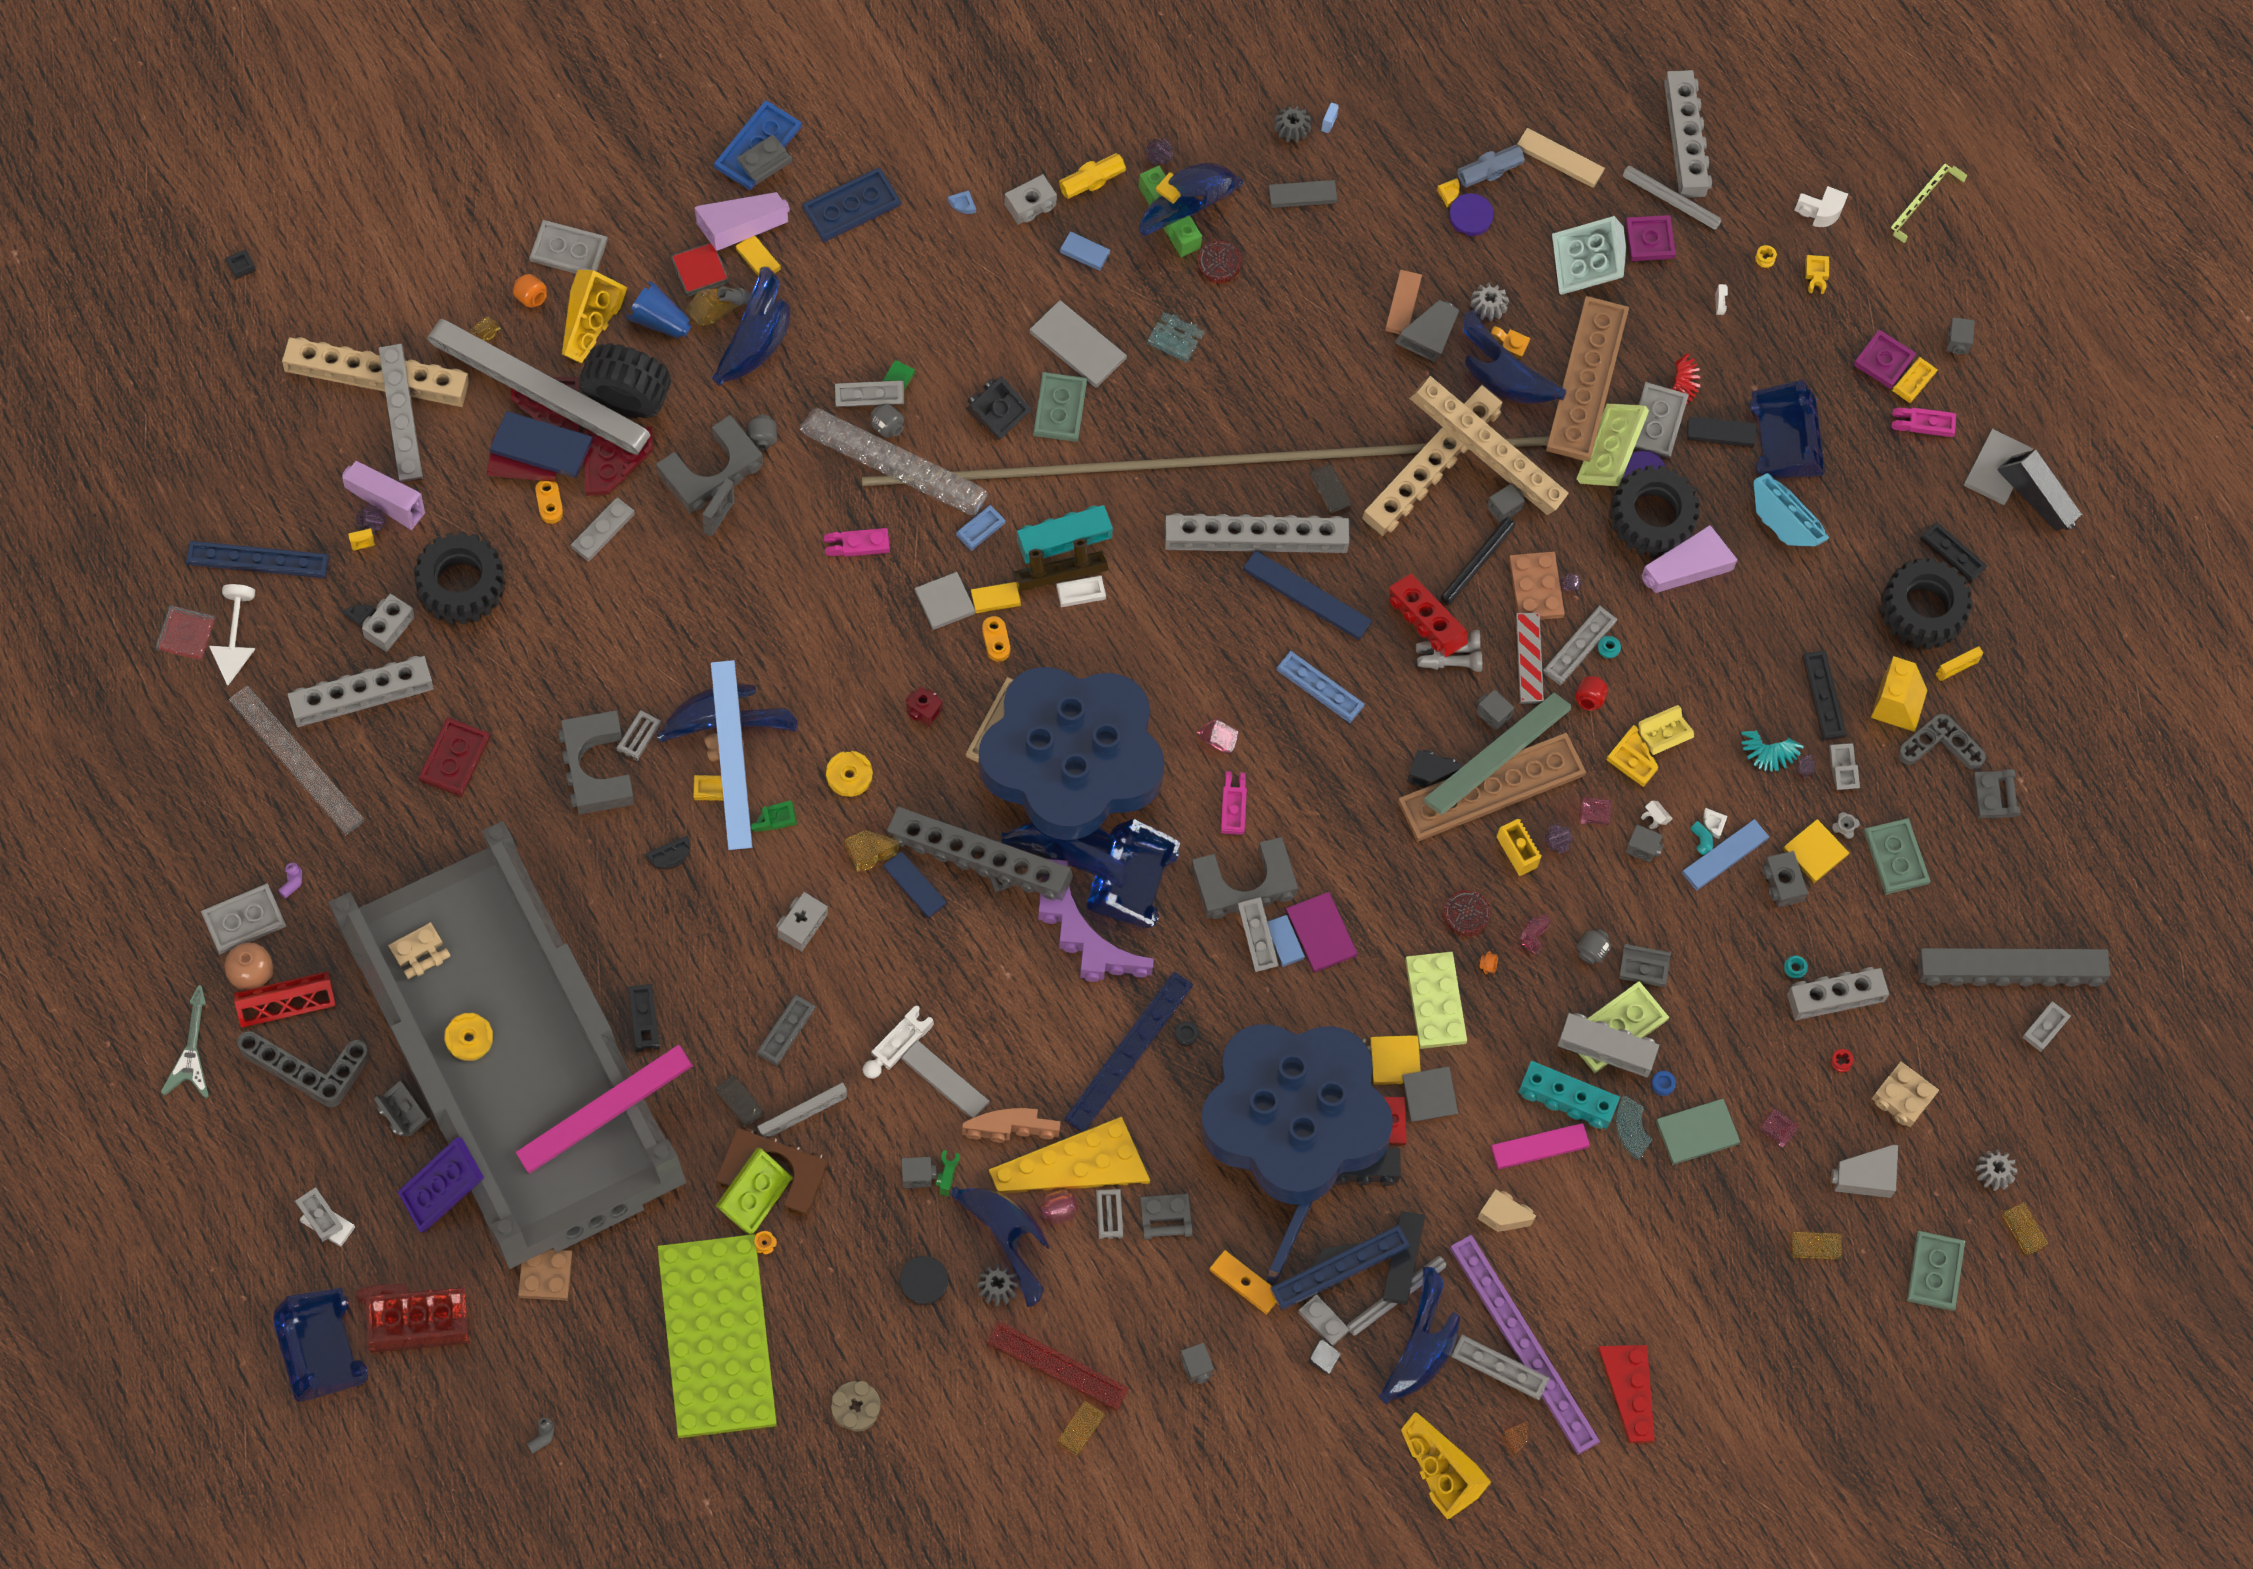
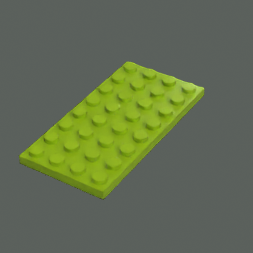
[658,1234,777,1438]

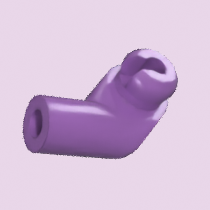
[278,863,302,899]

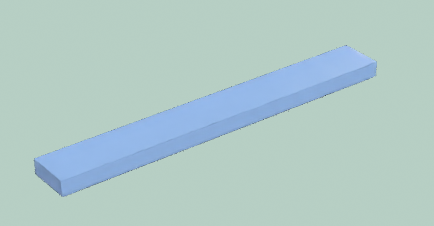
[711,660,753,850]

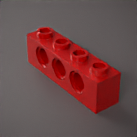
[1389,573,1468,658]

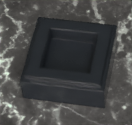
[225,249,256,280]

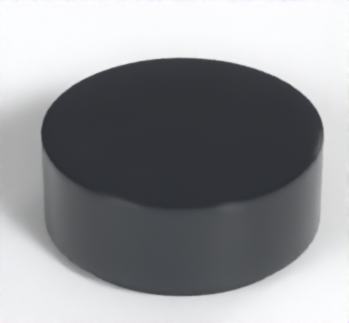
[1174,1021,1199,1047]

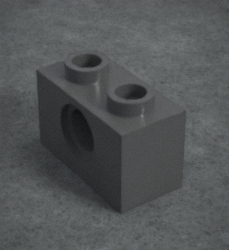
[1762,851,1808,908]

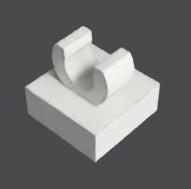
[1641,801,1673,829]

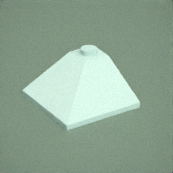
[1552,216,1626,295]

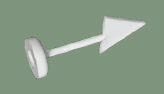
[209,584,255,685]

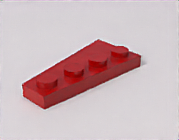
[1598,1345,1655,1443]

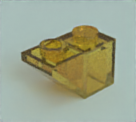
[685,288,738,325]
[844,830,899,871]

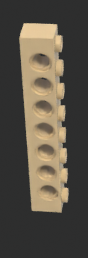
[282,337,469,407]
[1409,376,1569,515]
[1362,385,1502,536]

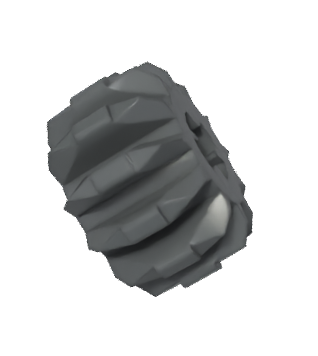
[1274,104,1311,143]
[977,1264,1018,1307]

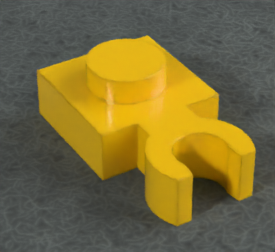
[1805,255,1829,294]

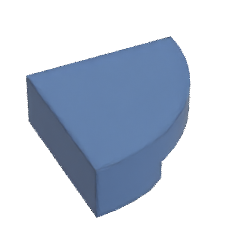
[948,190,976,214]

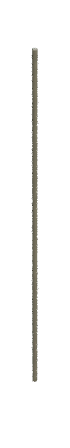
[862,436,1550,486]

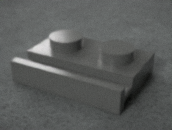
[737,135,792,185]
[1618,944,1671,987]

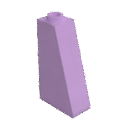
[695,192,790,251]
[342,461,425,530]
[1642,525,1737,593]

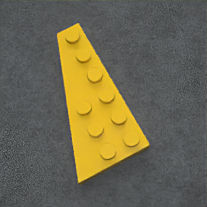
[989,1117,1150,1194]

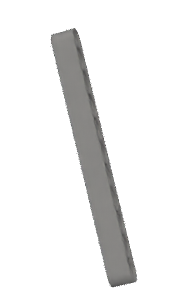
[427,319,650,455]

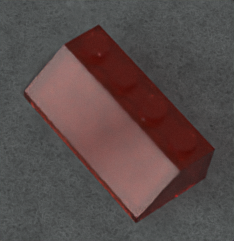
[365,1287,470,1353]

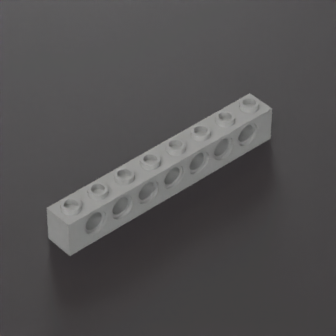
[1165,513,1349,553]

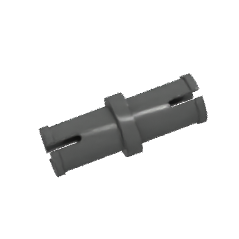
[717,286,759,306]

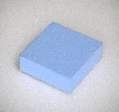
[1321,102,1339,133]

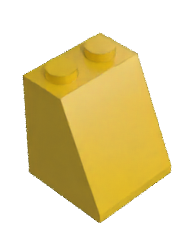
[1871,656,1927,732]

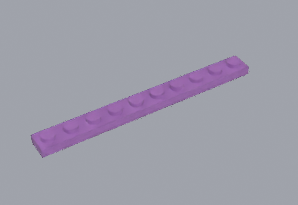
[1450,1235,1600,1455]

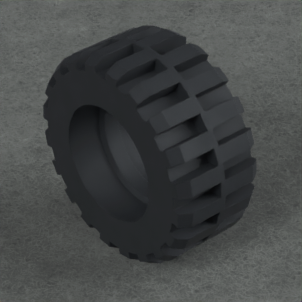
[579,343,671,419]
[1609,465,1700,557]
[414,532,505,624]
[1880,558,1973,649]

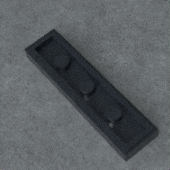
[1802,650,1846,741]
[1383,1211,1425,1305]

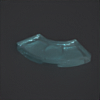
[1616,1095,1652,1161]

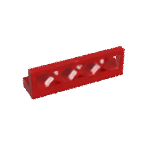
[234,971,336,1028]

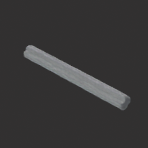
[1623,166,1722,229]
[1347,1256,1446,1336]

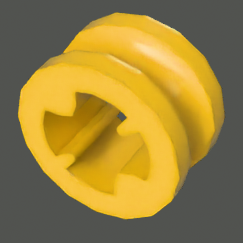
[1755,245,1777,268]

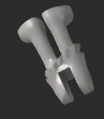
[1416,630,1482,672]

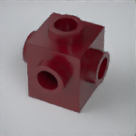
[906,686,943,727]

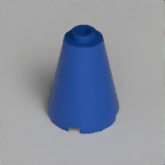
[626,281,692,339]

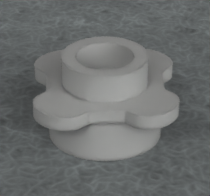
[1832,812,1860,839]

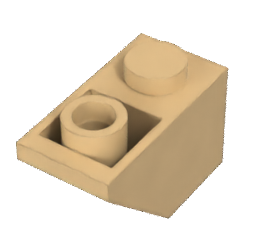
[1477,1189,1536,1232]

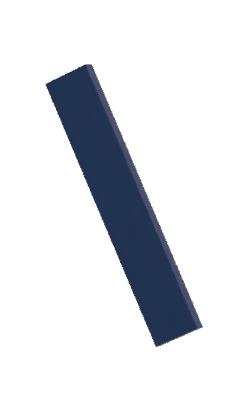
[186,541,329,578]
[1243,550,1372,641]
[1270,1225,1410,1311]

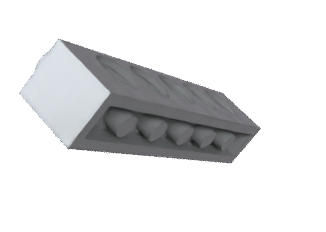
[1664,70,1712,198]
[288,656,434,727]

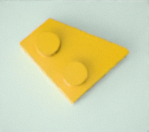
[1607,725,1659,787]

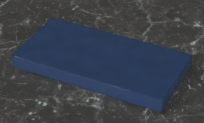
[802,167,901,243]
[490,411,593,478]
[1267,1202,1312,1286]

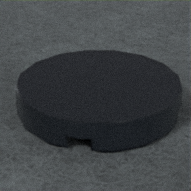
[900,1256,948,1305]

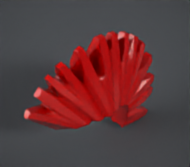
[1668,353,1701,404]

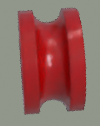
[1831,1049,1853,1072]

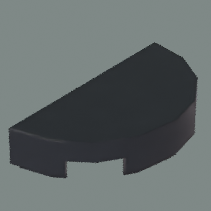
[645,835,690,870]

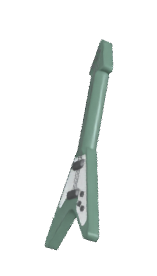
[161,985,209,1099]

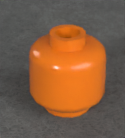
[513,274,547,308]

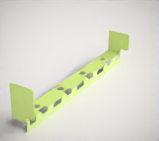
[1891,164,1967,243]

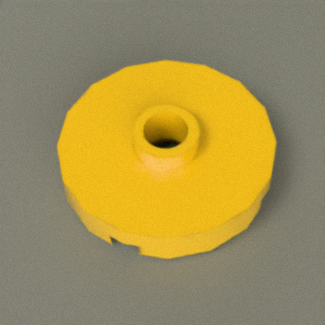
[826,751,873,797]
[444,1013,493,1061]

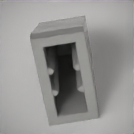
[1831,1145,1898,1198]

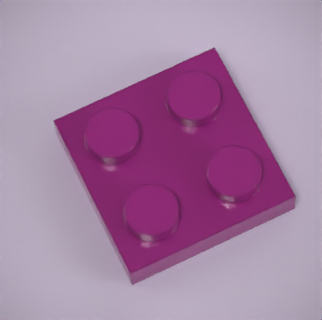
[1625,215,1676,261]
[1854,330,1916,389]

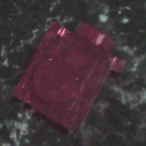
[1521,914,1551,955]

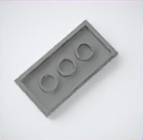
[1030,300,1127,388]

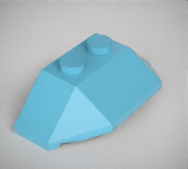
[1754,473,1829,546]

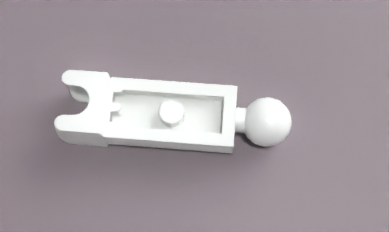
[862,1006,934,1079]

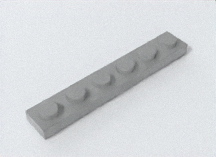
[379,344,423,482]

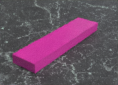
[1491,1123,1590,1170]

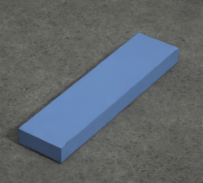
[1276,651,1365,723]
[1682,819,1769,891]

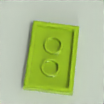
[716,1148,793,1235]

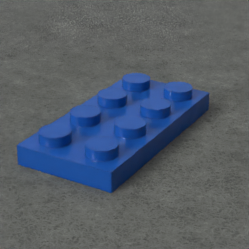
[714,100,802,191]

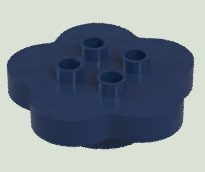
[978,667,1164,840]
[1201,1024,1393,1204]

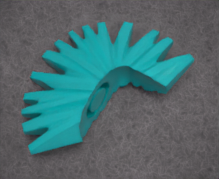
[1741,731,1804,772]

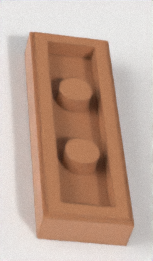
[1385,269,1422,334]

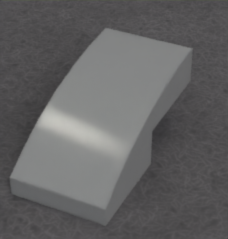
[1829,743,1860,790]

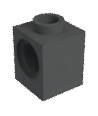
[1946,317,1975,355]
[1487,484,1525,524]
[1476,689,1515,731]
[1625,825,1664,863]
[901,1157,936,1188]
[1180,1343,1214,1384]

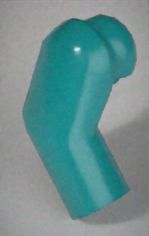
[1690,821,1713,855]

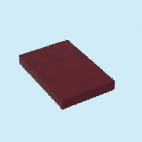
[487,435,557,482]
[418,717,491,797]

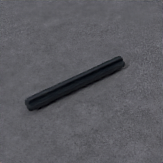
[1440,517,1516,605]

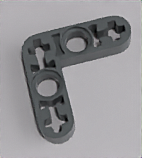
[1898,714,1986,770]

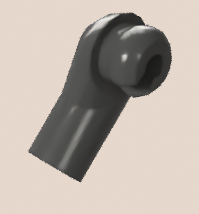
[526,1417,555,1454]

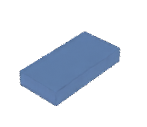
[1060,231,1110,271]
[956,505,1006,551]
[1268,915,1305,967]

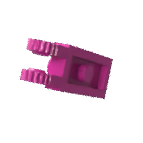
[1892,408,1956,437]
[824,528,890,557]
[1221,771,1247,835]

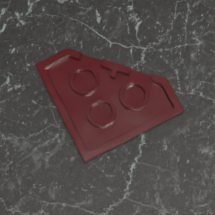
[511,377,580,433]
[583,427,653,496]

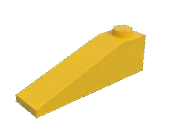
[562,270,627,363]
[1401,1413,1491,1519]

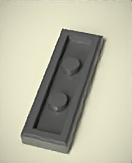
[1268,180,1337,208]
[757,994,816,1066]

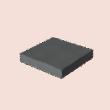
[702,478,735,537]
[1402,1067,1458,1122]

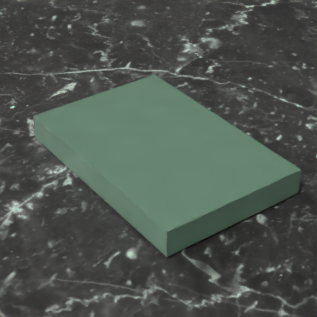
[1033,372,1087,442]
[1863,818,1931,895]
[1656,1099,1740,1165]
[1906,1231,1965,1311]

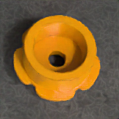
[754,1231,777,1254]

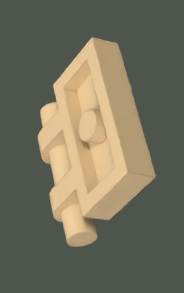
[388,922,451,979]

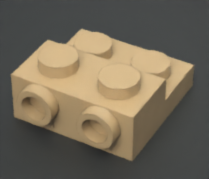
[1872,1062,1939,1128]

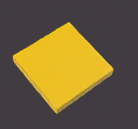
[1782,819,1849,883]
[1370,1035,1421,1085]

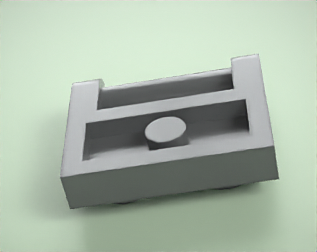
[1973,769,2021,818]
[1140,1194,1192,1240]

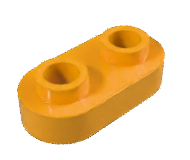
[535,481,563,524]
[982,616,1010,662]

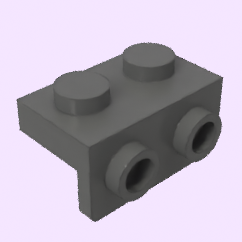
[374,1080,431,1137]

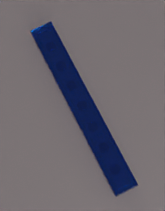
[1064,971,1194,1132]

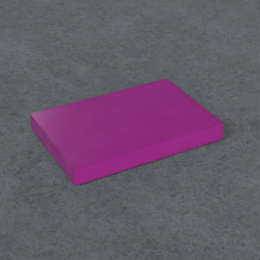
[1286,892,1357,973]

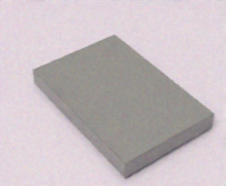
[529,220,608,274]
[1634,382,1689,459]
[1964,429,2033,505]
[201,883,286,955]

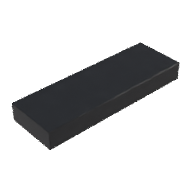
[1687,416,1756,447]
[1920,521,1987,583]

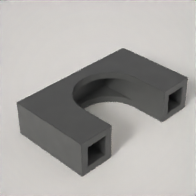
[656,415,763,514]
[558,710,634,815]
[1191,837,1298,919]

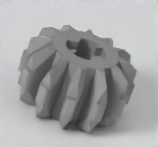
[1470,283,1509,322]
[1975,1149,2017,1191]

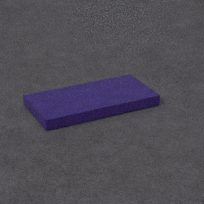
[397,1137,484,1232]

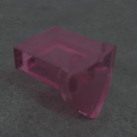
[1198,718,1239,754]
[1579,796,1611,825]
[1760,1109,1799,1148]

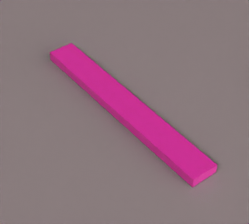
[516,1045,693,1173]

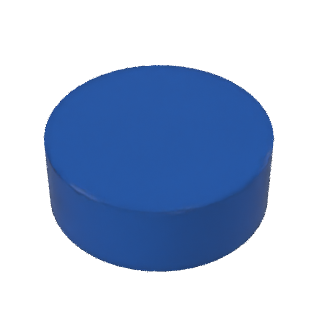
[1651,1071,1676,1096]

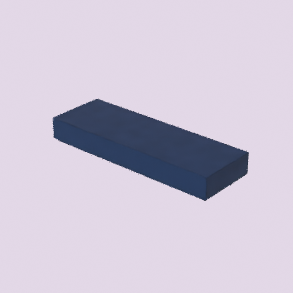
[883,851,947,919]

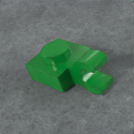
[936,1150,960,1197]

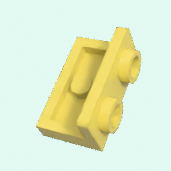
[1639,705,1694,755]

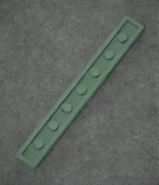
[1424,693,1571,816]

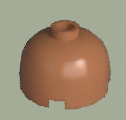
[224,942,274,991]

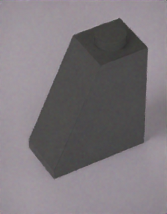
[1394,300,1459,362]

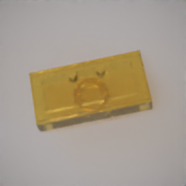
[2002,1202,2048,1256]
[1792,1232,1841,1259]
[1057,1401,1105,1456]

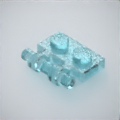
[1147,312,1205,363]

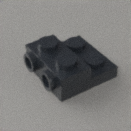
[965,376,1032,441]

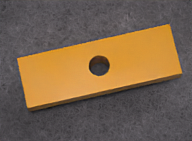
[1209,1250,1277,1315]

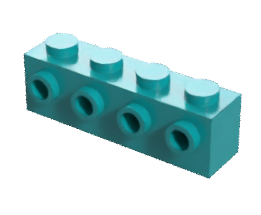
[1017,505,1113,564]
[1518,1061,1620,1129]

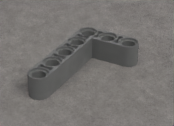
[237,1031,369,1107]

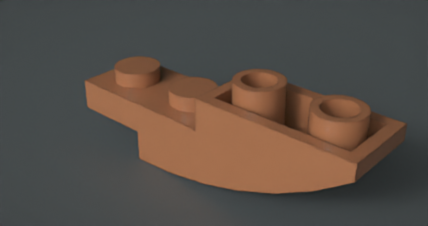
[962,1108,1061,1143]

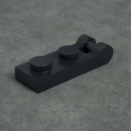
[628,984,660,1052]

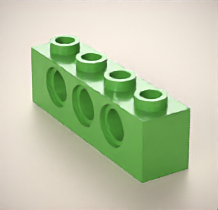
[1138,166,1202,257]

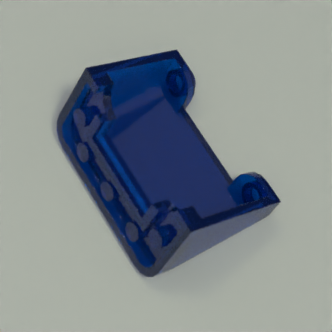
[1750,380,1825,478]
[1087,818,1181,928]
[273,1288,368,1402]

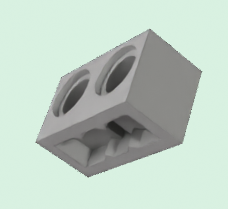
[362,594,415,652]

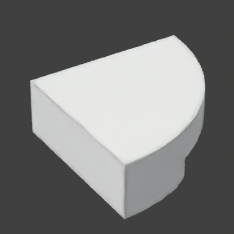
[1715,284,1728,315]
[1703,808,1727,839]

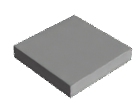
[915,572,975,630]

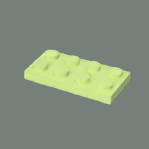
[1577,404,1649,486]
[1405,952,1467,1049]
[1578,981,1669,1073]

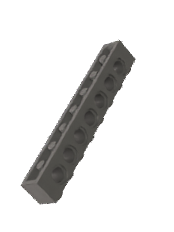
[887,807,1073,901]

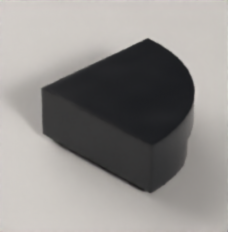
[343,605,376,629]

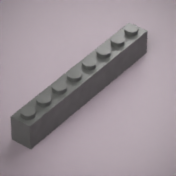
[1917,948,2110,987]

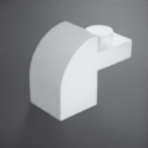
[1794,186,1848,227]

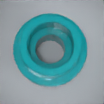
[1598,636,1621,658]
[1784,956,1808,979]

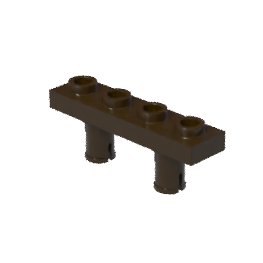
[1013,539,1108,591]

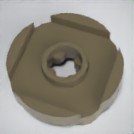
[831,1381,881,1432]

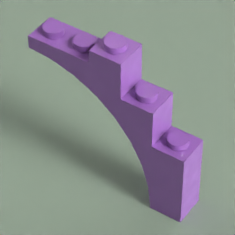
[1038,859,1154,982]

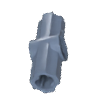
[1457,145,1525,188]

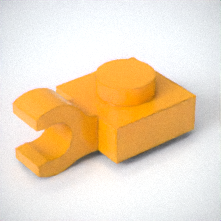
[1488,326,1530,360]

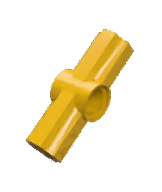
[1058,153,1126,199]

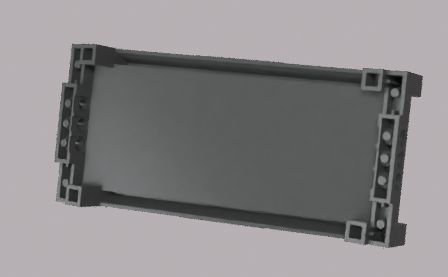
[328,821,686,1269]

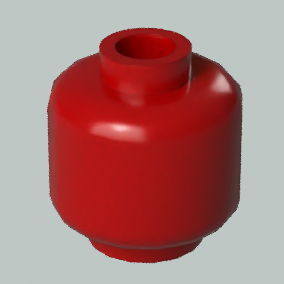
[1575,676,1608,711]

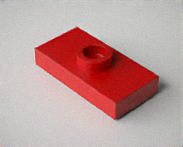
[1384,1097,1406,1145]

